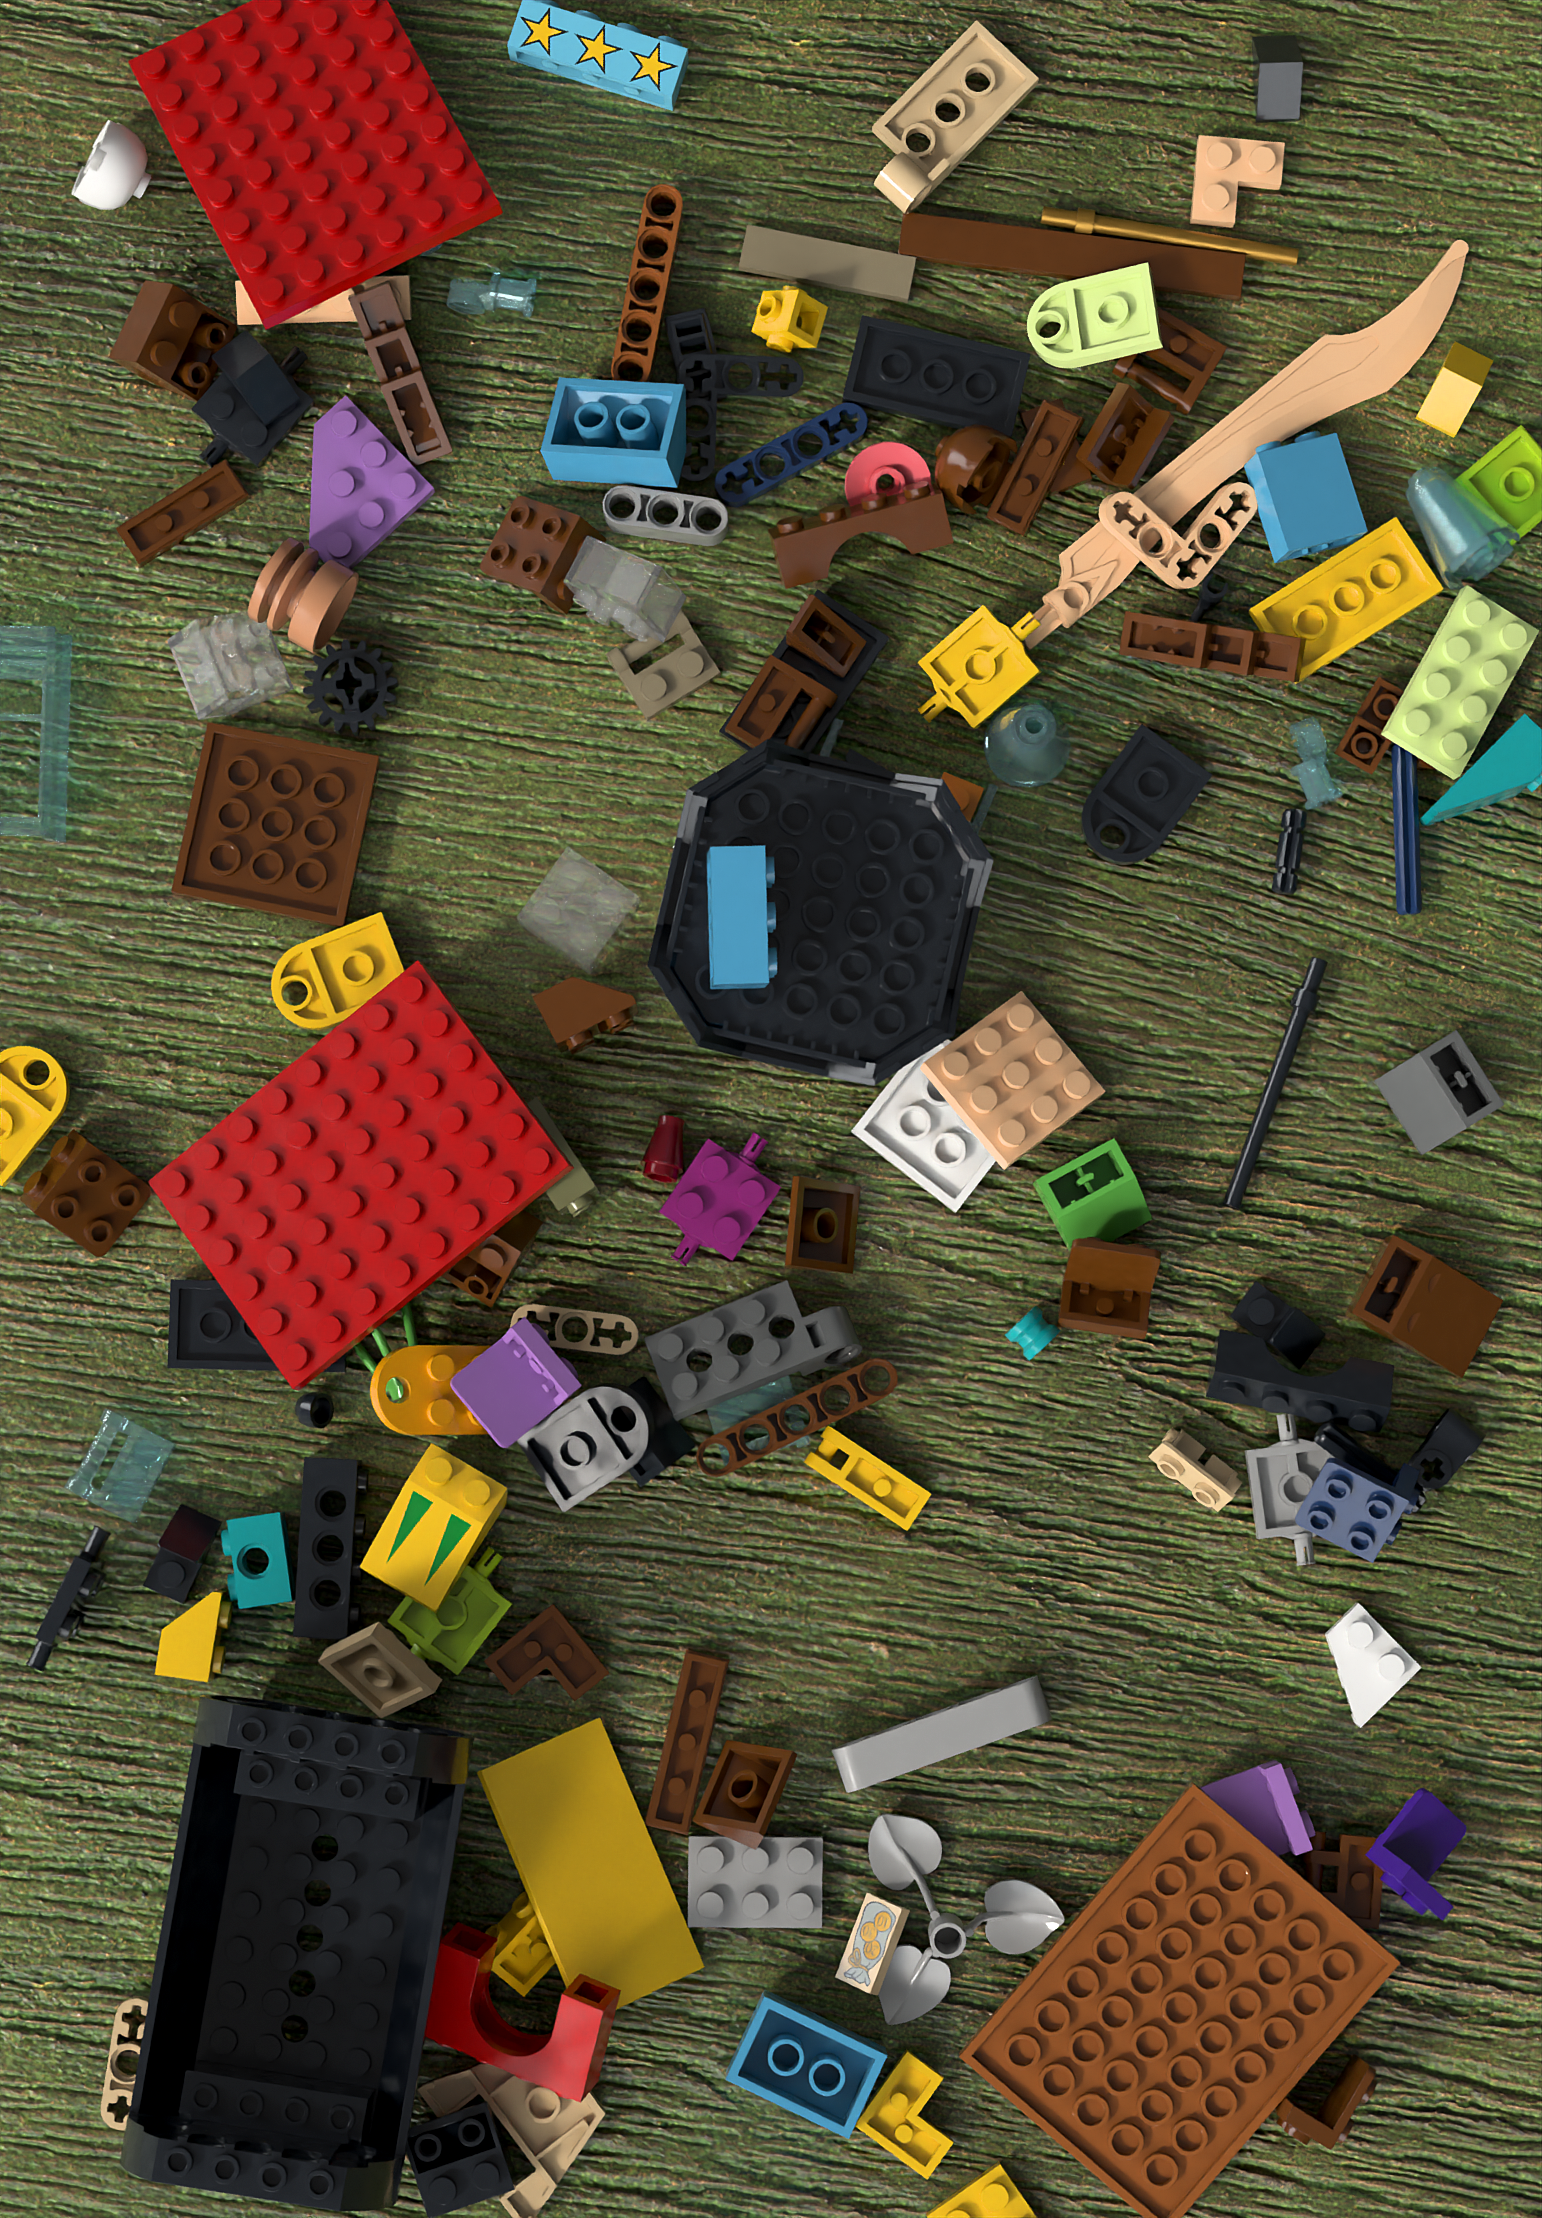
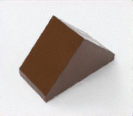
[786,594,867,678]

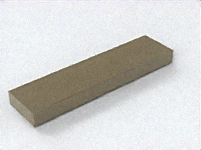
[739,225,917,303]

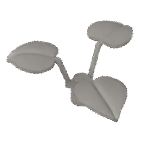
[868,1813,1065,2025]

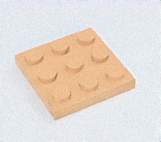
[920,991,1105,1170]

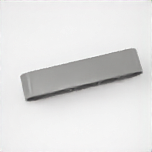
[832,1676,1052,1793]

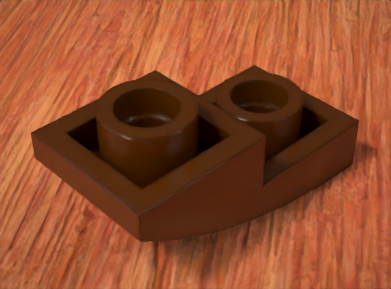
[1334,676,1404,775]

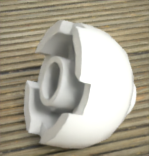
[71,120,151,210]

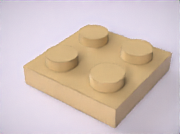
[318,1622,442,1718]

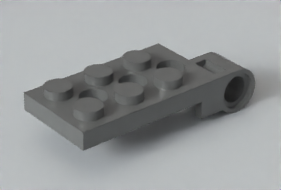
[644,1280,862,1421]

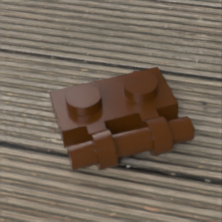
[1301,1830,1383,1929]

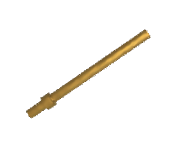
[1041,206,1299,266]

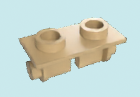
[1148,1427,1242,1512]

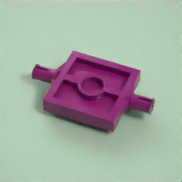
[658,1132,781,1267]

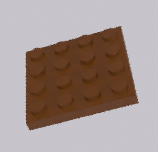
[171,722,381,928]

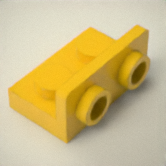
[485,1891,556,1997]

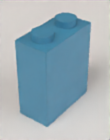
[1244,431,1368,563]

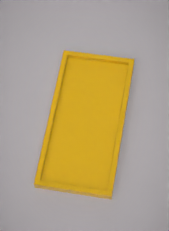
[477,1718,705,2010]

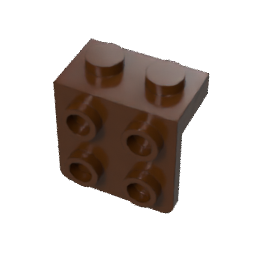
[480,496,606,615]
[20,1129,151,1257]
[1057,1237,1161,1340]
[1273,2054,1377,2150]

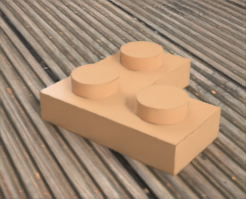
[1190,135,1285,228]

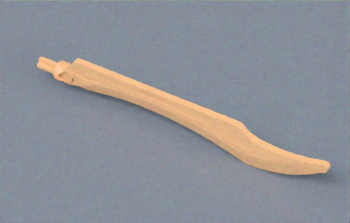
[1022,240,1469,651]

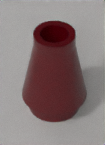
[640,1115,685,1183]

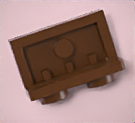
[1075,382,1175,490]

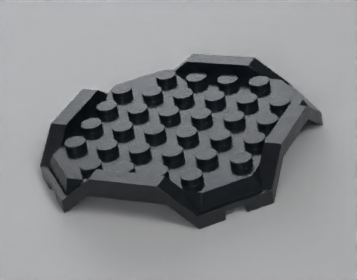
[647,739,994,1086]

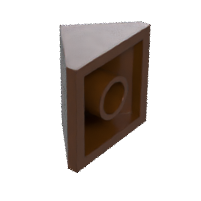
[785,1176,860,1274]
[693,1740,797,1850]

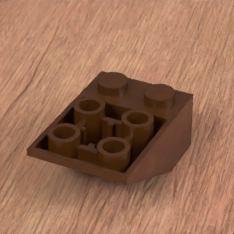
[1344,1235,1503,1378]

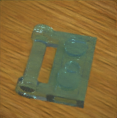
[707,1375,811,1466]
[64,1408,177,1523]

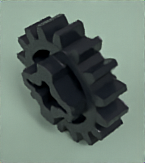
[303,639,399,736]

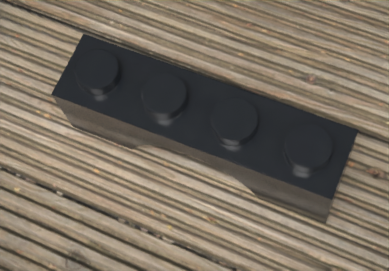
[1206,1329,1394,1433]

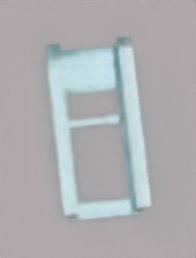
[0,625,72,843]

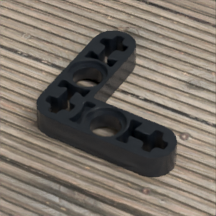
[676,353,804,482]

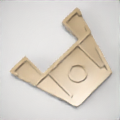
[418,2063,606,2218]

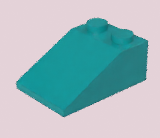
[1419,713,1542,827]

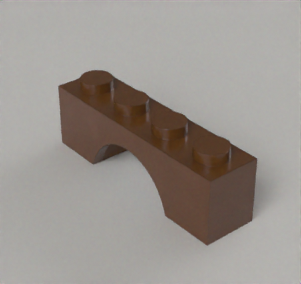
[768,481,954,589]

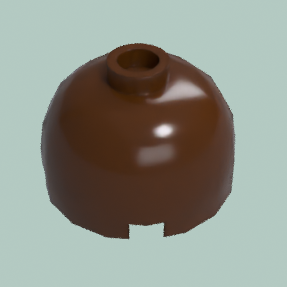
[934,424,1018,515]

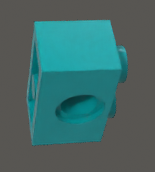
[221,1512,296,1609]

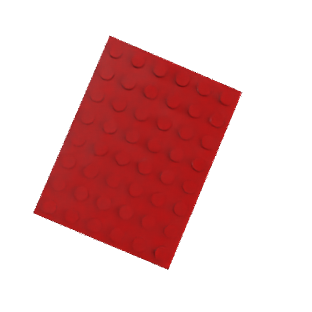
[128,0,503,330]
[148,960,574,1391]

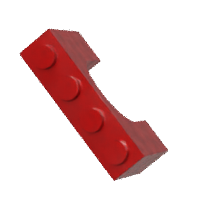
[425,1922,621,2103]

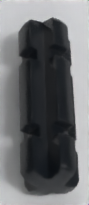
[1272,809,1307,895]

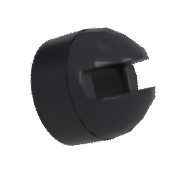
[294,1392,334,1428]

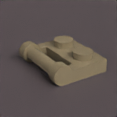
[605,608,721,722]

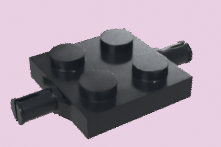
[191,345,315,469]
[26,1525,112,1672]

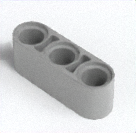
[603,485,728,546]

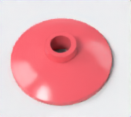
[845,441,931,506]

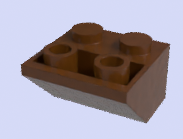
[108,280,237,403]
[533,976,639,1055]
[441,1210,544,1308]

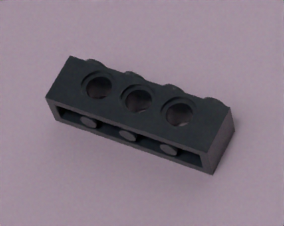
[293,1457,369,1639]

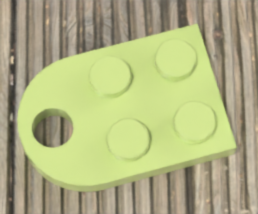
[1027,262,1163,368]

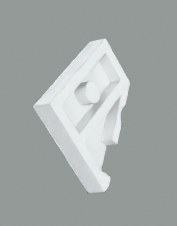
[1325,1603,1422,1728]

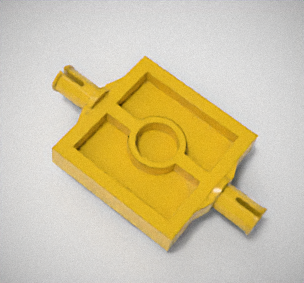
[918,605,1042,729]

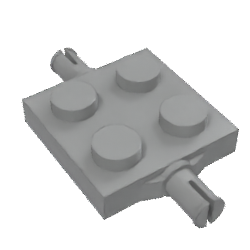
[1245,1414,1335,1566]

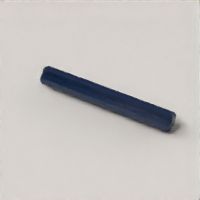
[1391,744,1422,915]

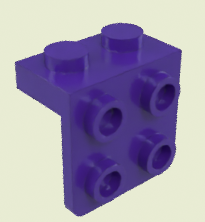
[1366,1788,1467,1921]

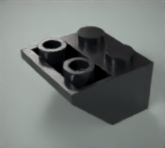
[406,2101,518,2218]

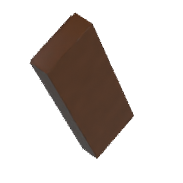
[986,399,1085,537]
[116,459,251,567]

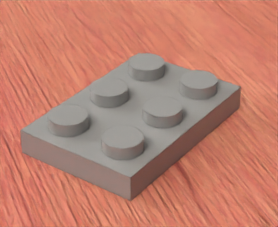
[688,1835,823,1928]

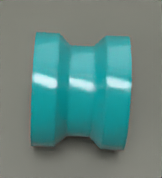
[1005,1305,1061,1361]

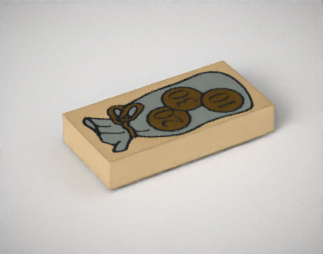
[835,1893,910,1995]

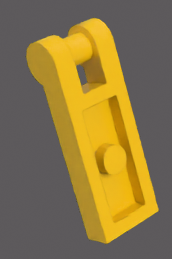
[804,1426,931,1531]

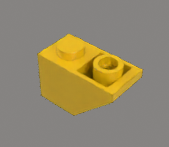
[155,1590,233,1682]

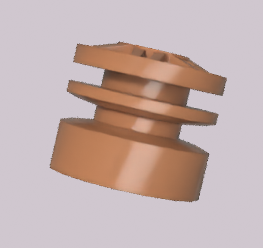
[248,537,359,654]

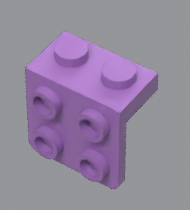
[450,1316,582,1448]
[1200,1760,1316,1856]

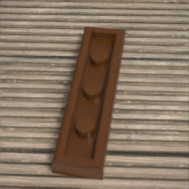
[645,1649,730,1835]

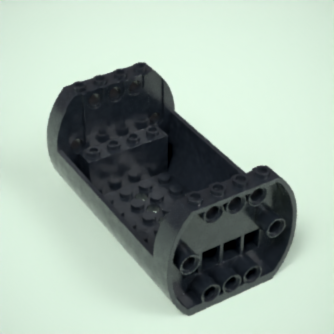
[120,1694,474,2212]

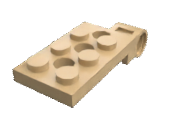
[872,20,1039,215]

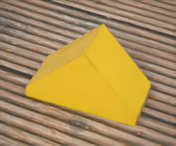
[1415,341,1494,438]

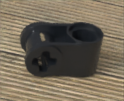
[1407,1407,1486,1492]

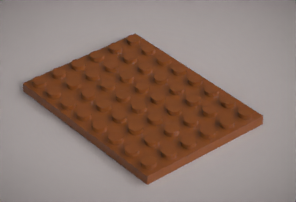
[959,1781,1401,2218]

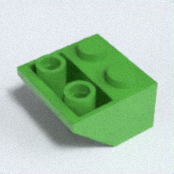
[1033,1138,1153,1252]

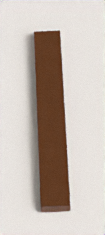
[898,213,1246,301]

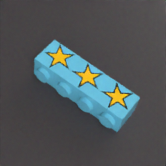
[507,0,689,111]

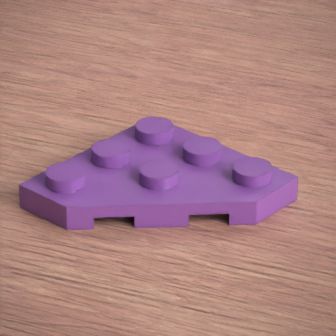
[309,395,435,569]

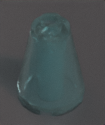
[1405,467,1520,590]
[984,701,1071,787]

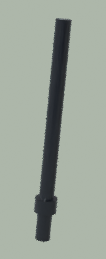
[1223,957,1328,1209]

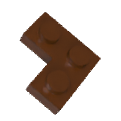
[484,1603,610,1701]

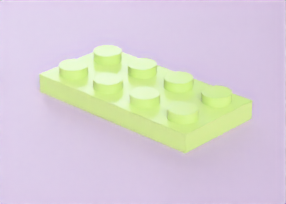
[1381,585,1539,780]

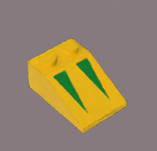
[360,1443,508,1613]

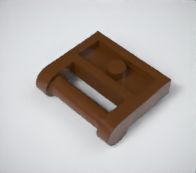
[1112,306,1227,417]
[725,655,838,750]

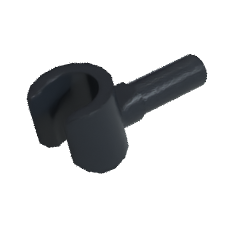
[1189,574,1228,621]

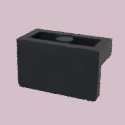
[617,1377,695,1487]

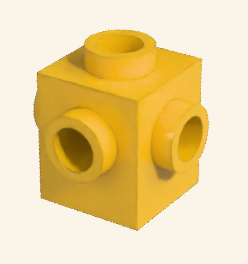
[751,286,828,353]

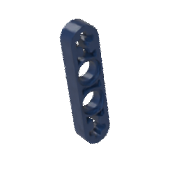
[715,403,868,507]

